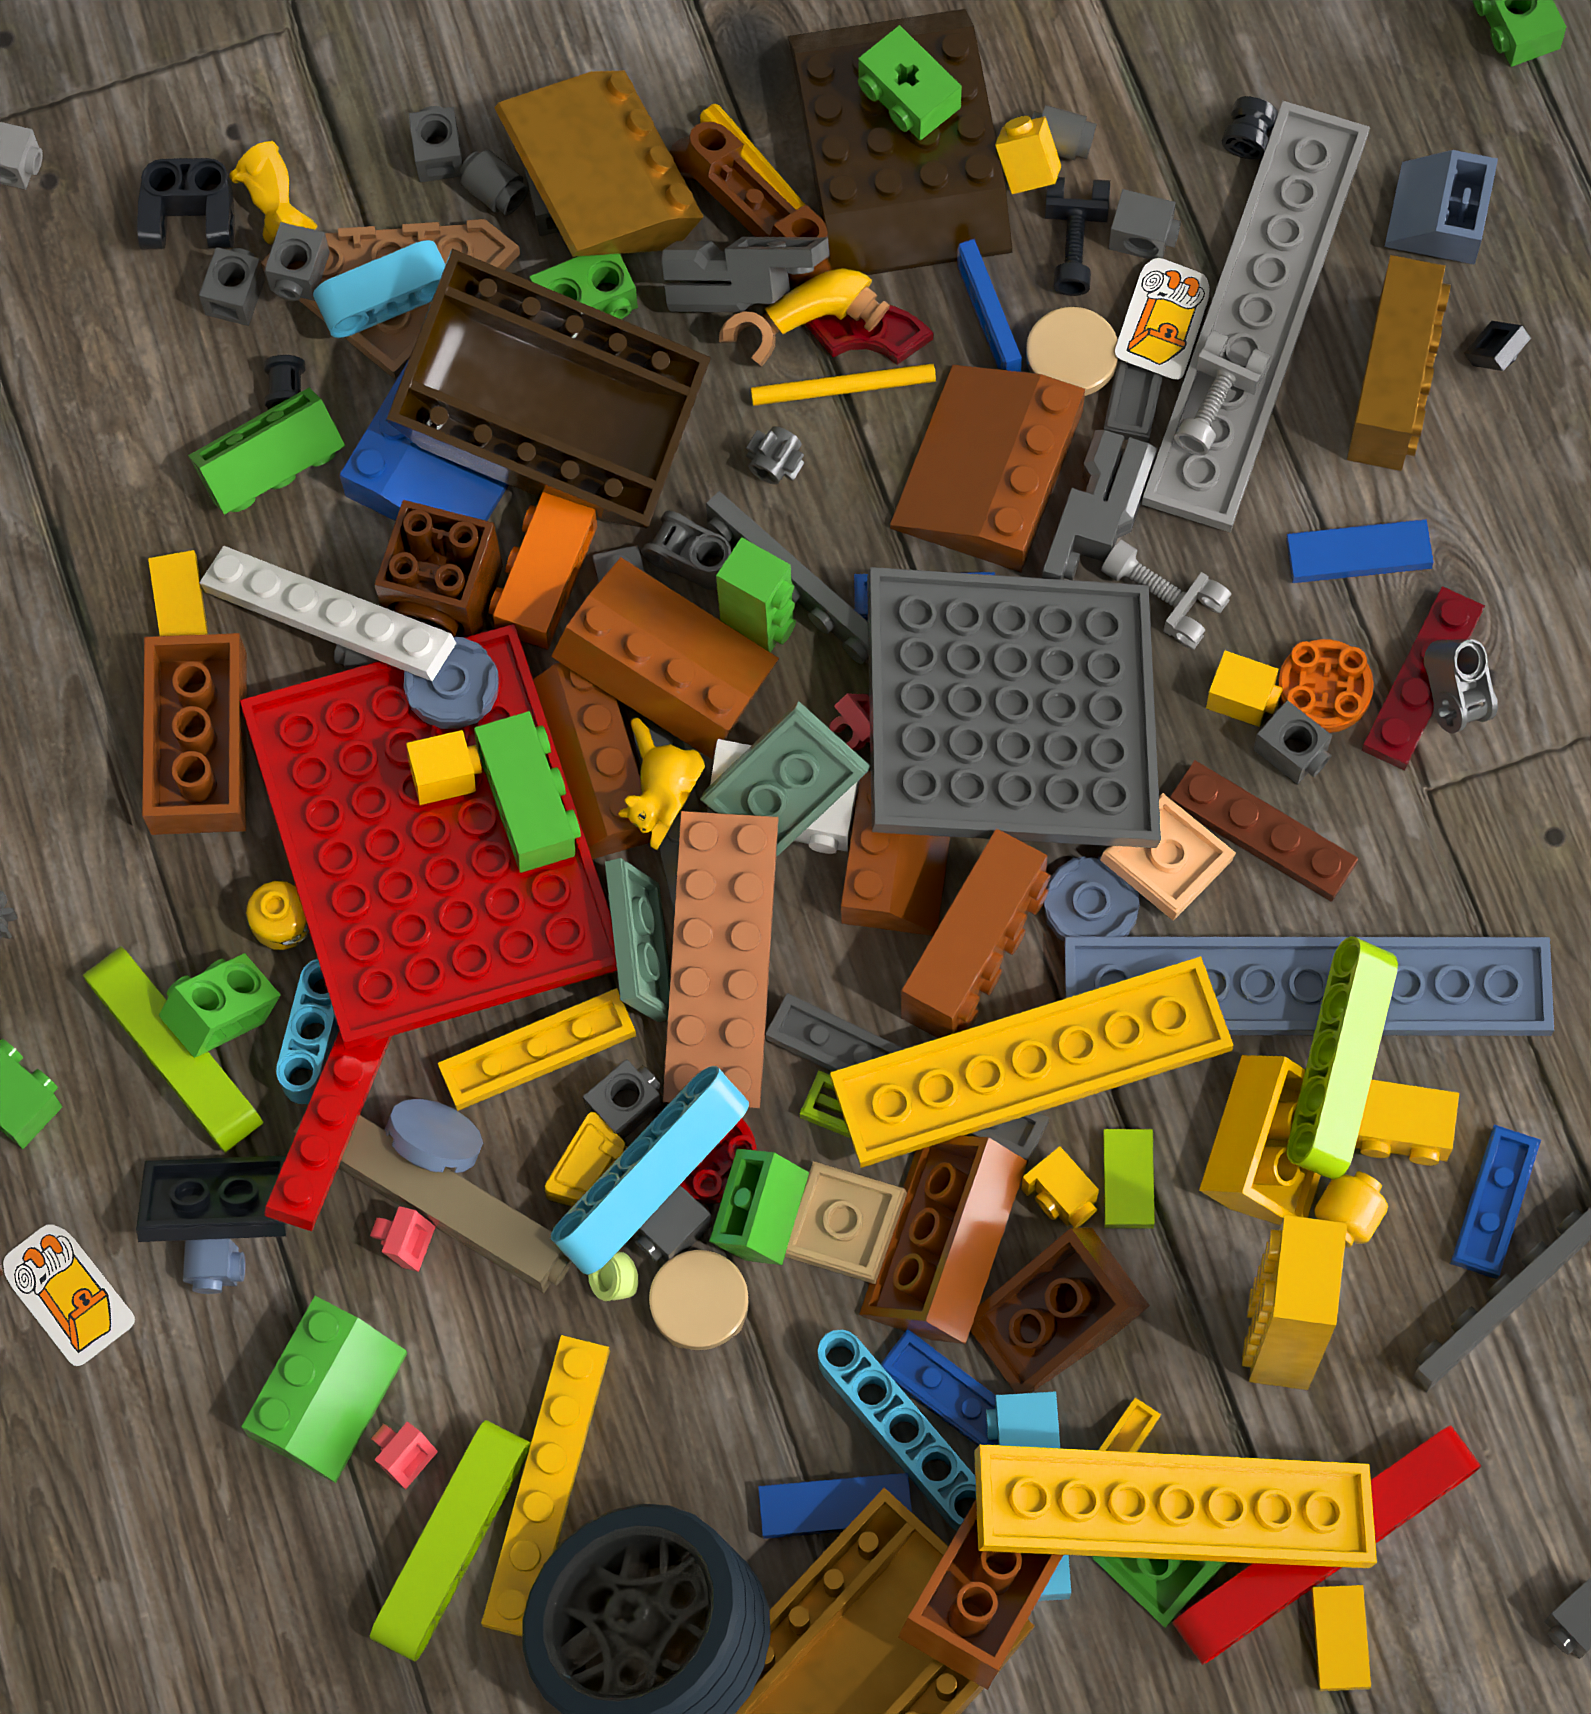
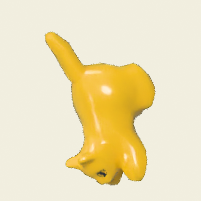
[618,718,705,850]

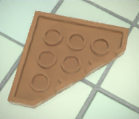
[261,219,520,380]

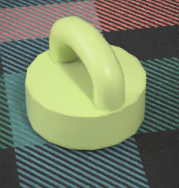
[588,1251,639,1301]

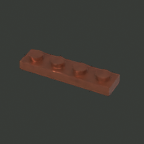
[1170,760,1358,902]

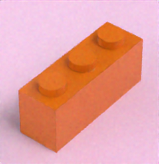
[489,492,597,649]

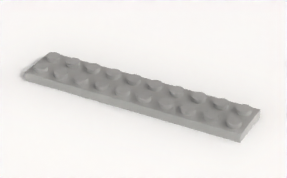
[1142,101,1370,533]

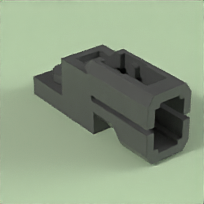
[662,237,829,312]
[1042,430,1157,580]

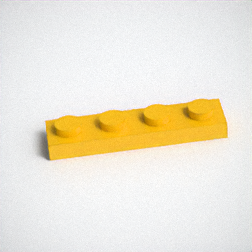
[438,988,636,1111]

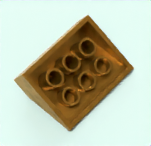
[495,70,704,257]

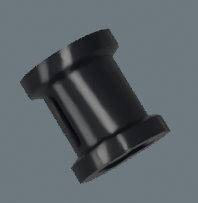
[264,355,306,410]

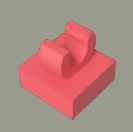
[829,693,870,751]
[370,1206,436,1272]
[371,1422,438,1490]

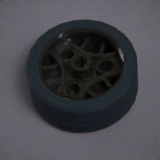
[522,1504,770,1714]

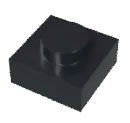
[1464,321,1531,371]

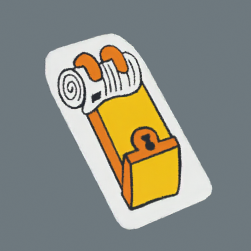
[1115,258,1210,379]
[3,1225,135,1366]

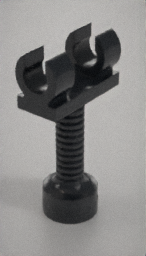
[1045,177,1110,296]

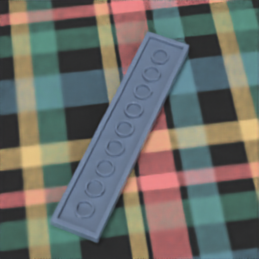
[1064,937,1554,1036]

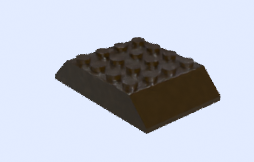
[788,9,1012,275]
[386,248,711,528]

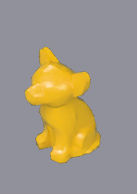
[229,141,317,245]

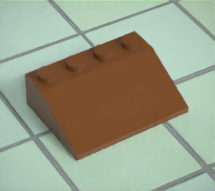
[890,365,1085,573]
[551,557,779,759]

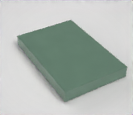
[700,701,869,857]
[605,858,670,1022]

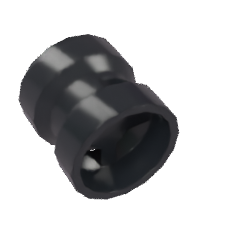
[1221,96,1278,160]

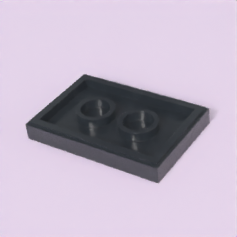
[136,1155,287,1242]

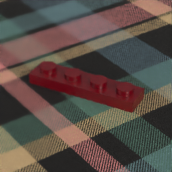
[1362,586,1485,771]

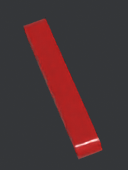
[1172,1425,1482,1665]

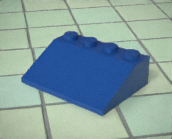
[340,360,509,521]

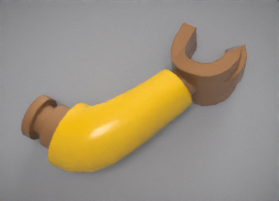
[719,268,890,366]

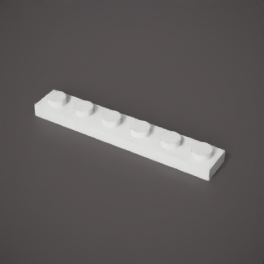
[199,546,456,681]

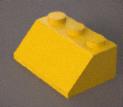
[1199,1055,1321,1226]

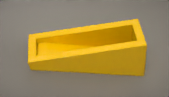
[1099,1398,1161,1452]

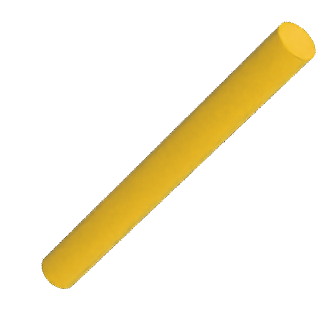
[751,363,936,406]

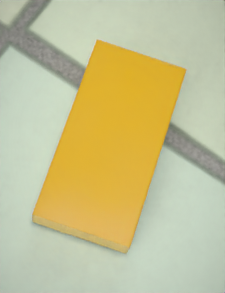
[148,550,208,636]
[1311,1585,1371,1691]

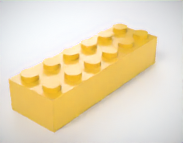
[1241,1215,1347,1390]

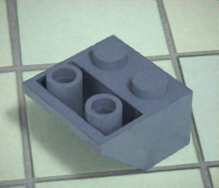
[1384,150,1498,265]

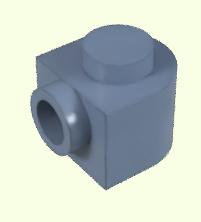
[183,1239,245,1294]

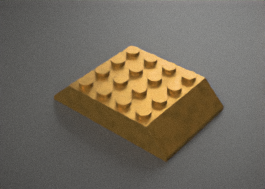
[735,1488,1035,1714]

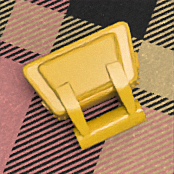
[545,1112,627,1206]

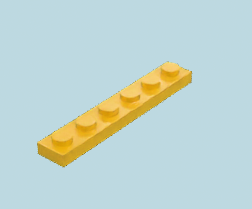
[481,1335,610,1637]

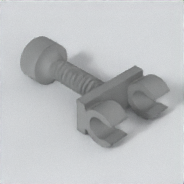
[1174,330,1272,455]
[1101,540,1231,649]

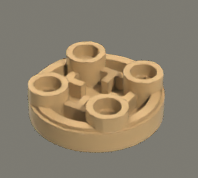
[1026,307,1118,396]
[649,1250,749,1350]

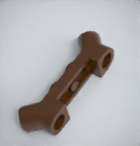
[669,122,832,289]

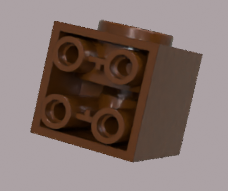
[374,500,503,638]

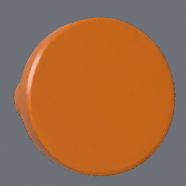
[1278,639,1374,733]

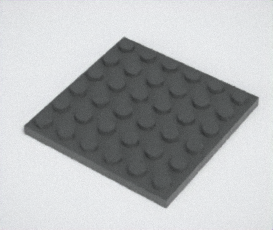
[867,567,1161,848]

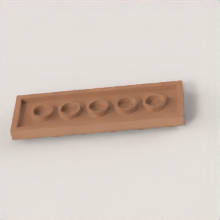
[663,811,779,1108]

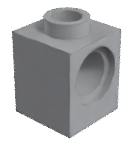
[0,122,43,190]

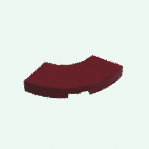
[805,305,934,365]

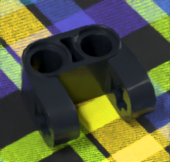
[137,158,235,250]

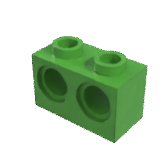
[529,254,638,319]
[158,953,281,1058]

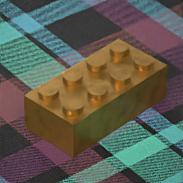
[1347,255,1451,471]

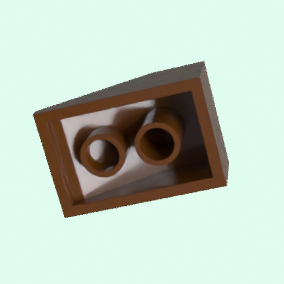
[970,1228,1150,1394]

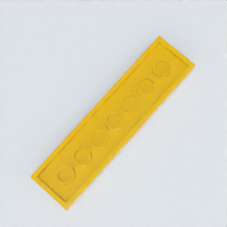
[830,956,1234,1168]
[974,1445,1377,1568]

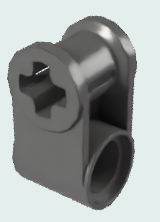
[641,511,731,590]
[1424,639,1498,734]

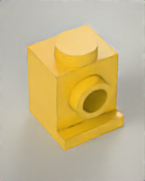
[1021,1146,1099,1228]

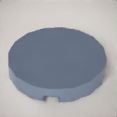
[404,637,499,729]
[1043,856,1140,942]
[385,1099,483,1173]

